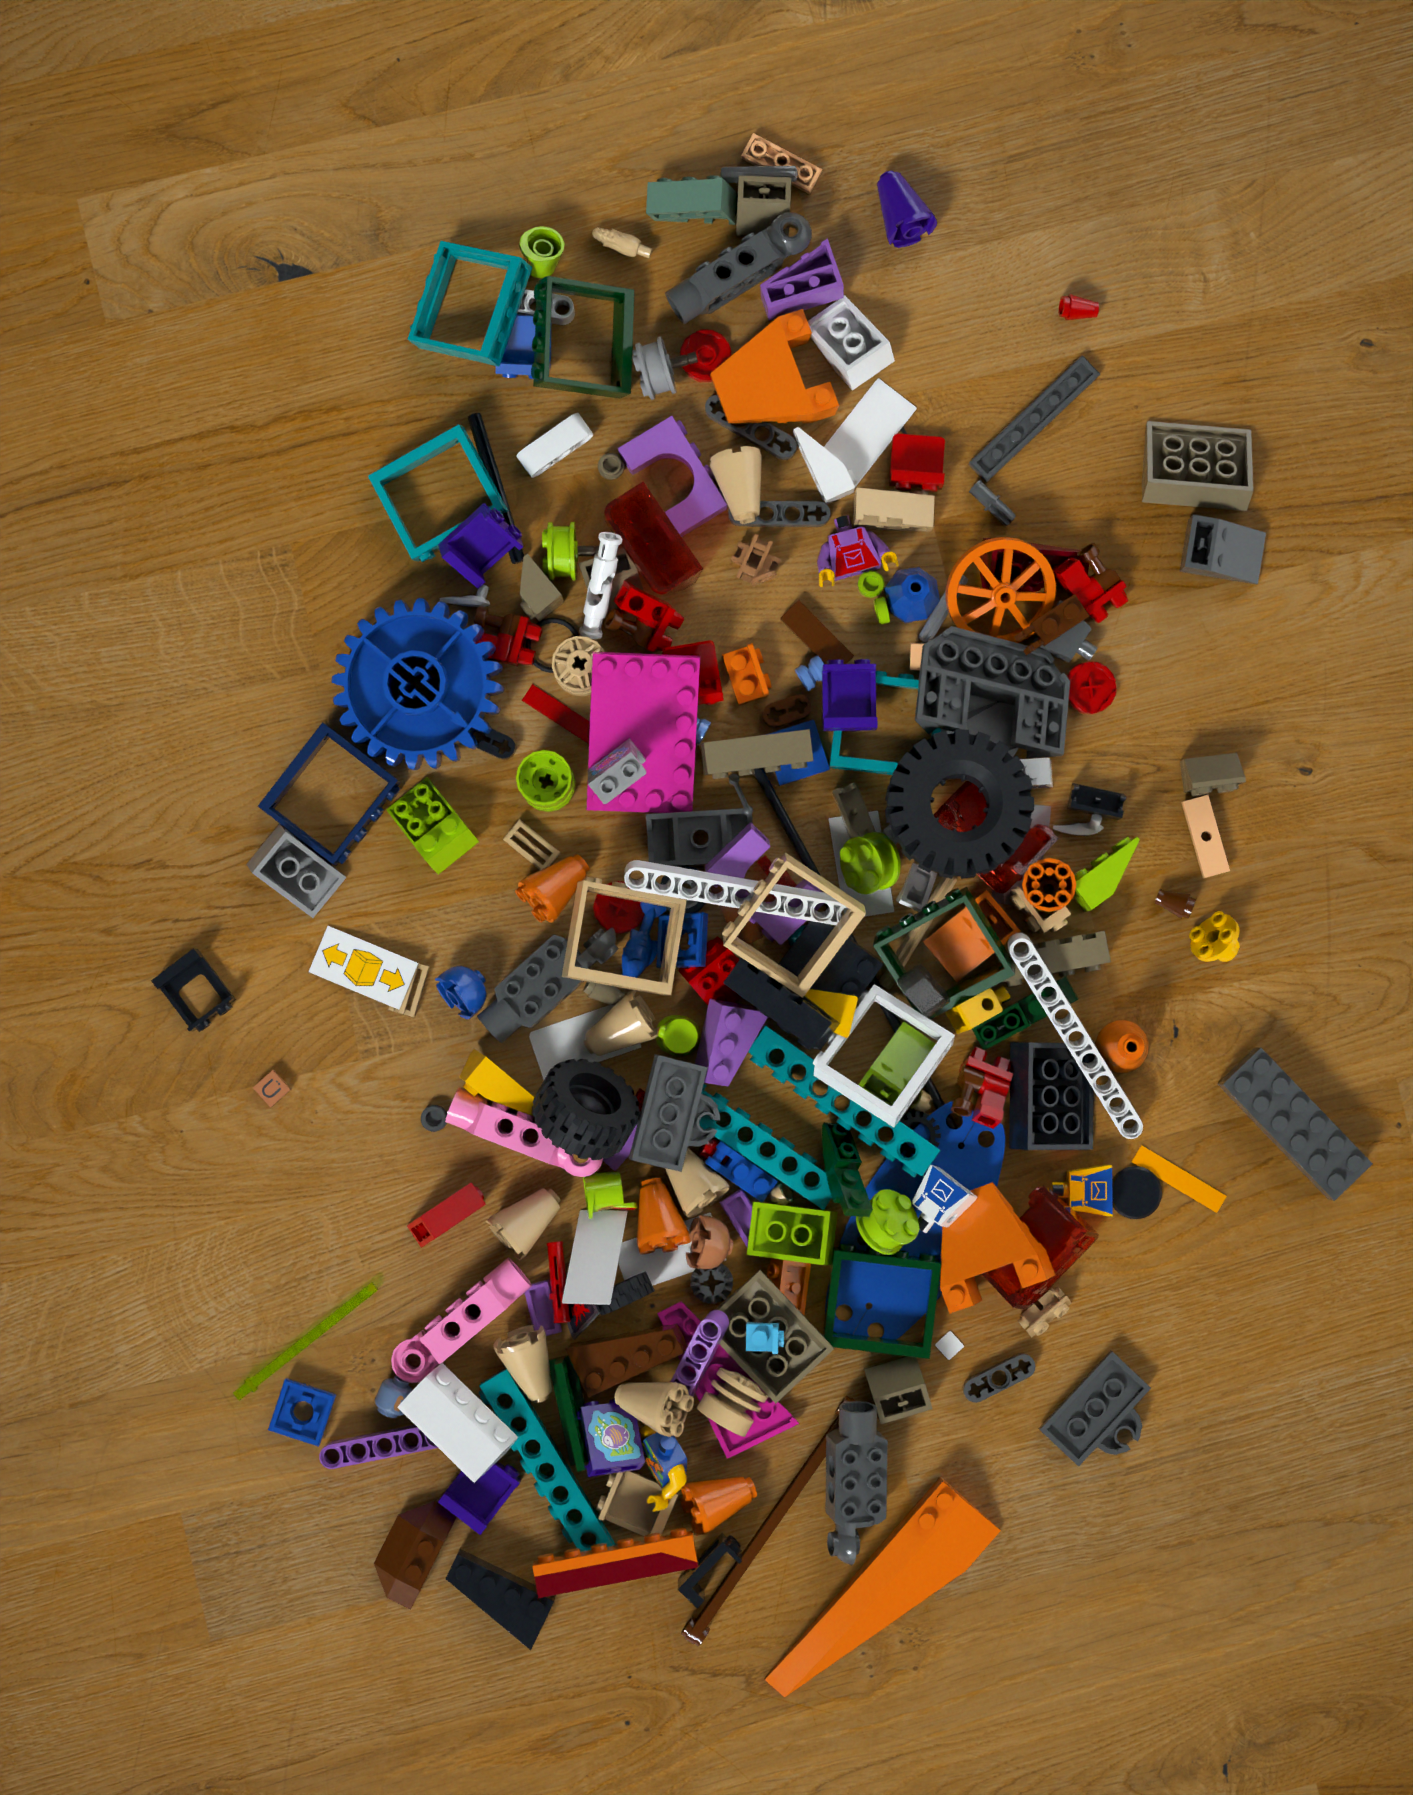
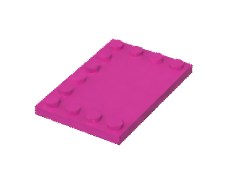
[586,652,700,813]

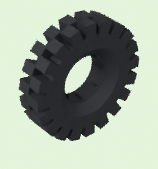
[885,729,1034,879]

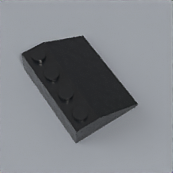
[778,921,883,1050]
[1009,1042,1094,1150]

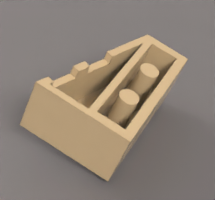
[853,488,935,532]

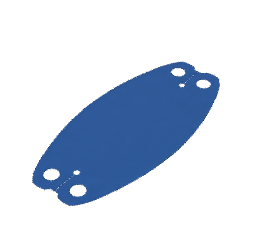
[825,1101,1005,1340]

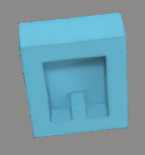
[746,1322,784,1354]

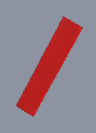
[521,684,590,744]

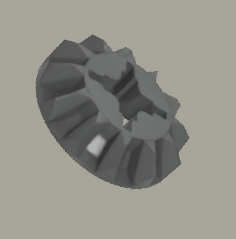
[691,1263,733,1304]

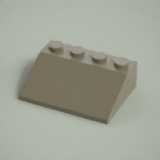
[1142,421,1253,511]
[709,1270,834,1404]

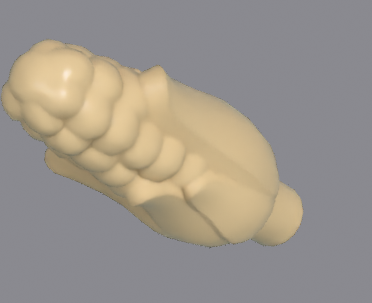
[592,227,653,258]

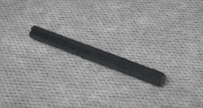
[468,413,524,564]

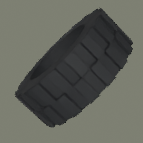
[598,1271,655,1316]

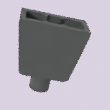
[1031,600,1098,662]

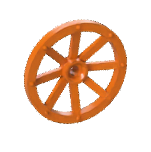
[945,537,1056,643]

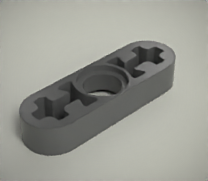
[963,1353,1035,1403]

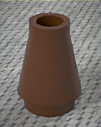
[1155,889,1196,919]

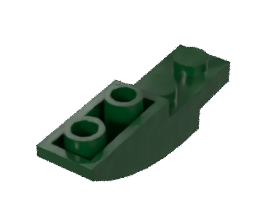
[972,976,1079,1050]
[822,1122,873,1217]

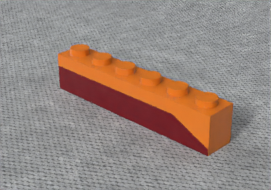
[532,1528,699,1598]

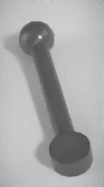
[729,774,753,816]

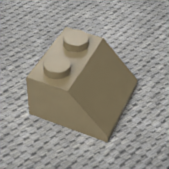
[520,554,564,622]

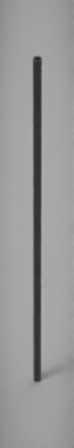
[754,768,965,1149]

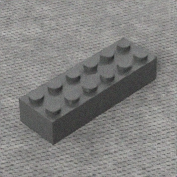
[1217,1047,1373,1201]

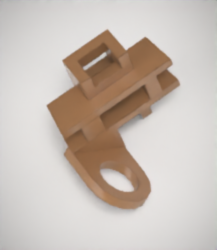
[731,534,781,587]

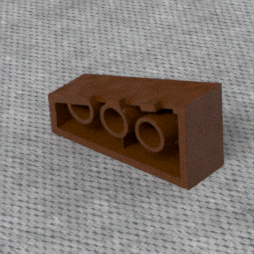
[566,1323,688,1398]

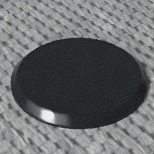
[1112,1166,1162,1219]

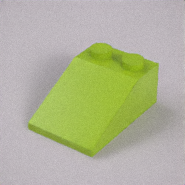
[747,1202,838,1265]

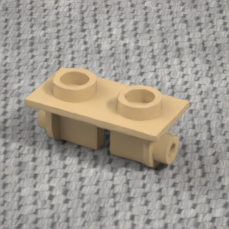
[1018,1287,1071,1338]

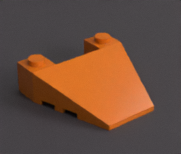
[710,309,839,423]
[940,1182,1055,1314]

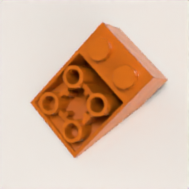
[923,890,1021,983]

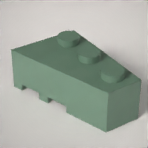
[646,176,738,225]

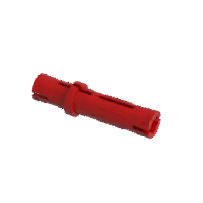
[546,1241,571,1324]

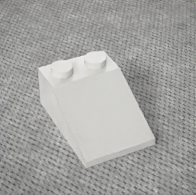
[808,295,895,390]

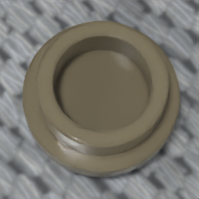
[598,453,624,480]

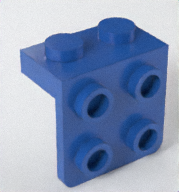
[496,315,552,379]

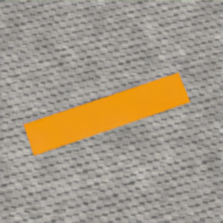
[1132,1145,1227,1213]

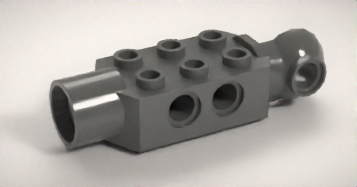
[665,212,812,324]
[477,927,619,1043]
[825,1401,888,1565]

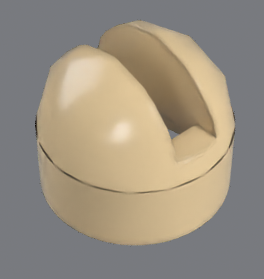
[910,1089,932,1112]
[770,1182,793,1205]

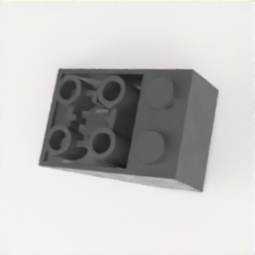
[1179,515,1266,585]

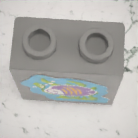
[587,738,646,804]

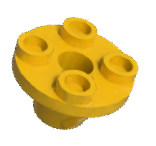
[1189,911,1240,962]

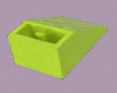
[386,777,479,875]
[1074,837,1140,912]
[858,1021,936,1106]

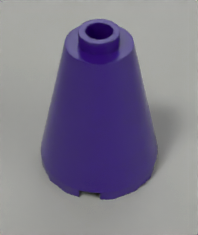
[877,171,937,248]

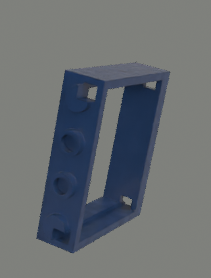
[258,722,401,866]

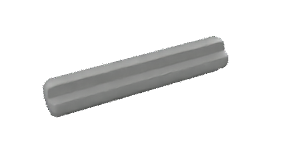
[720,165,798,183]
[918,575,968,643]

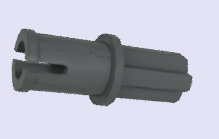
[969,480,1016,526]

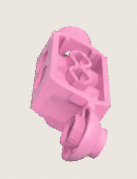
[445,1087,603,1177]
[391,1257,532,1383]

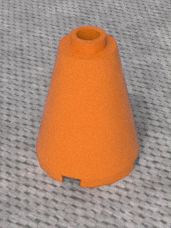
[1095,1020,1149,1073]

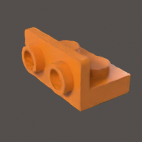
[722,643,772,706]
[767,1258,811,1315]

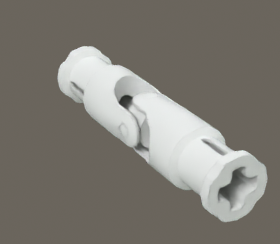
[579,532,622,639]

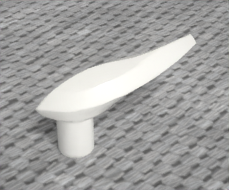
[440,585,490,607]
[1053,814,1104,836]

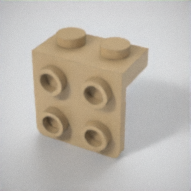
[1009,886,1071,935]

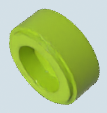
[858,570,884,598]
[874,597,890,625]

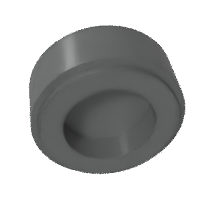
[421,1105,447,1132]

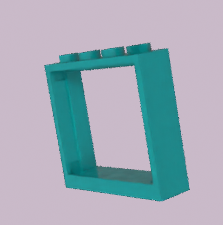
[407,241,532,367]
[368,424,508,562]
[829,671,941,775]

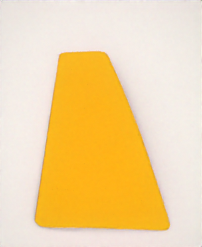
[805,989,858,1038]

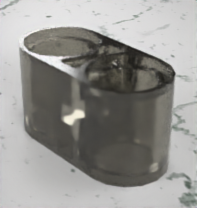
[897,963,950,1018]

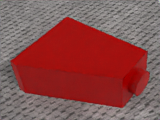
[407,1182,486,1248]

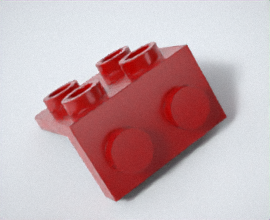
[889,434,945,492]
[662,640,724,705]
[678,936,741,1005]

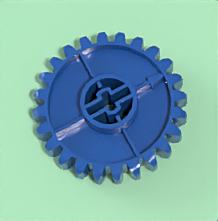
[331,598,504,770]

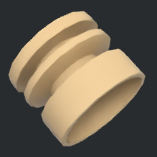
[552,636,605,696]
[697,1367,768,1437]

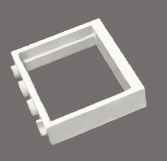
[813,984,955,1128]

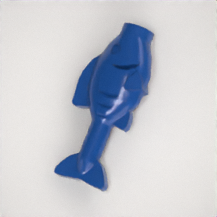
[622,902,666,978]

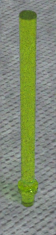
[233,1282,378,1401]

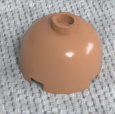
[686,1215,733,1269]

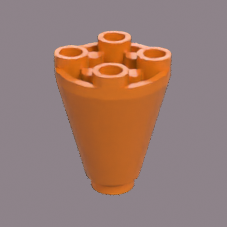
[515,854,590,923]
[1022,858,1076,912]
[637,1178,691,1255]
[680,1477,757,1536]

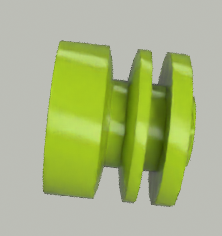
[516,750,576,812]

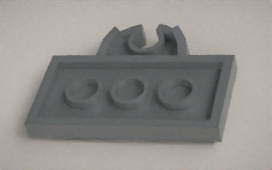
[629,1054,720,1172]
[1038,1350,1151,1466]

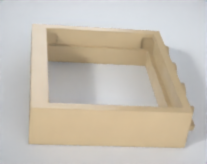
[722,853,866,998]
[562,877,687,996]

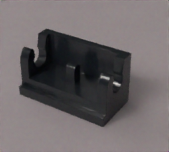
[1067,783,1126,820]

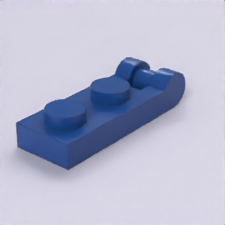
[705,1141,778,1203]

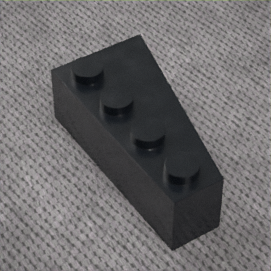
[723,958,840,1050]
[446,1549,556,1650]

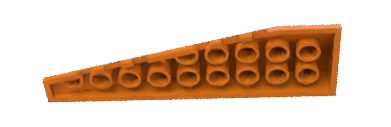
[764,1477,1001,1697]

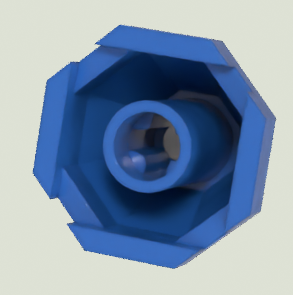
[884,567,940,623]

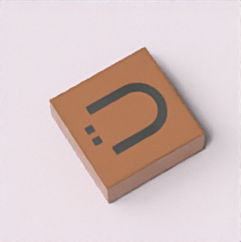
[253,1070,291,1108]

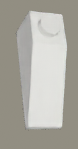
[793,427,857,504]

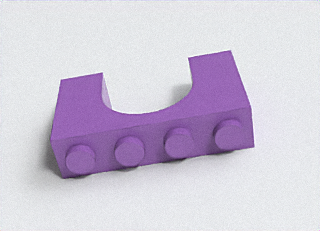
[618,416,727,542]
[705,822,825,945]

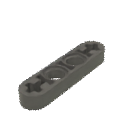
[705,395,797,460]
[728,501,831,527]

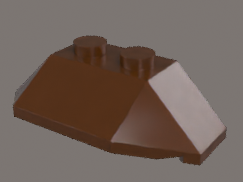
[374,1500,457,1610]

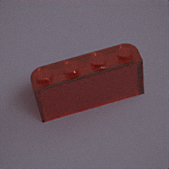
[604,481,703,595]

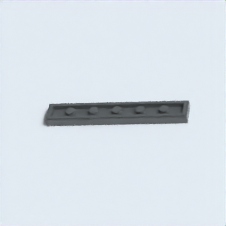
[968,355,1100,483]

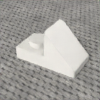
[896,863,937,912]

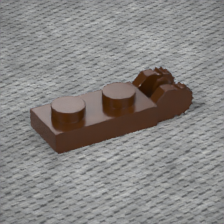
[1014,594,1089,656]

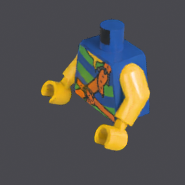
[639,1425,687,1512]

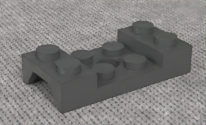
[646,808,753,867]

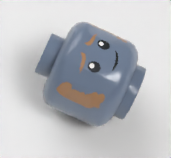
[375,1376,413,1418]

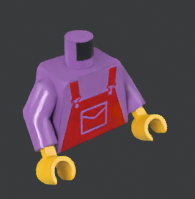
[817,515,899,587]

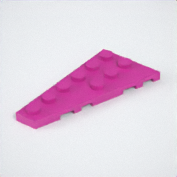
[657,1301,799,1459]

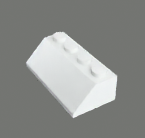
[397,1363,518,1483]

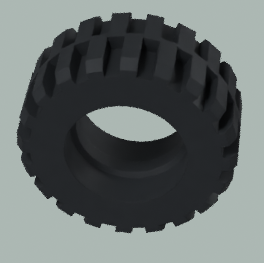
[532,1059,640,1160]

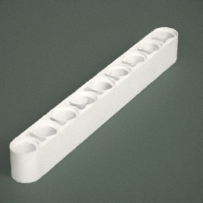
[624,860,847,925]
[1007,933,1143,1139]

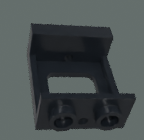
[151,948,236,1032]
[678,1533,742,1608]

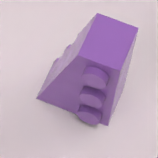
[760,238,844,321]
[695,998,767,1086]

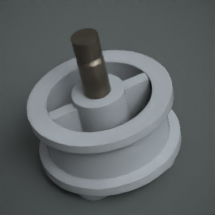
[632,336,698,400]

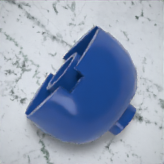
[435,966,486,1020]

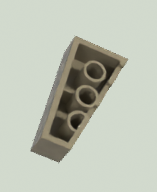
[700,729,813,779]
[994,931,1111,987]

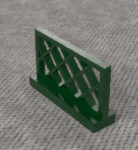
[549,1355,589,1472]

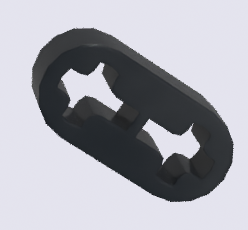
[473,729,516,760]

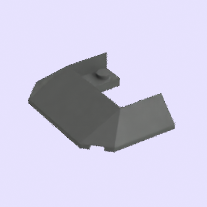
[915,626,1070,758]

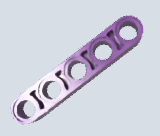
[670,1310,729,1396]
[319,1425,438,1469]

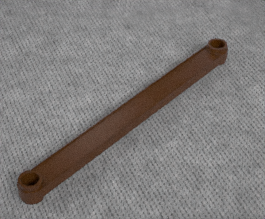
[681,1396,856,1647]

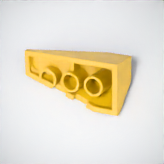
[459,1049,534,1116]

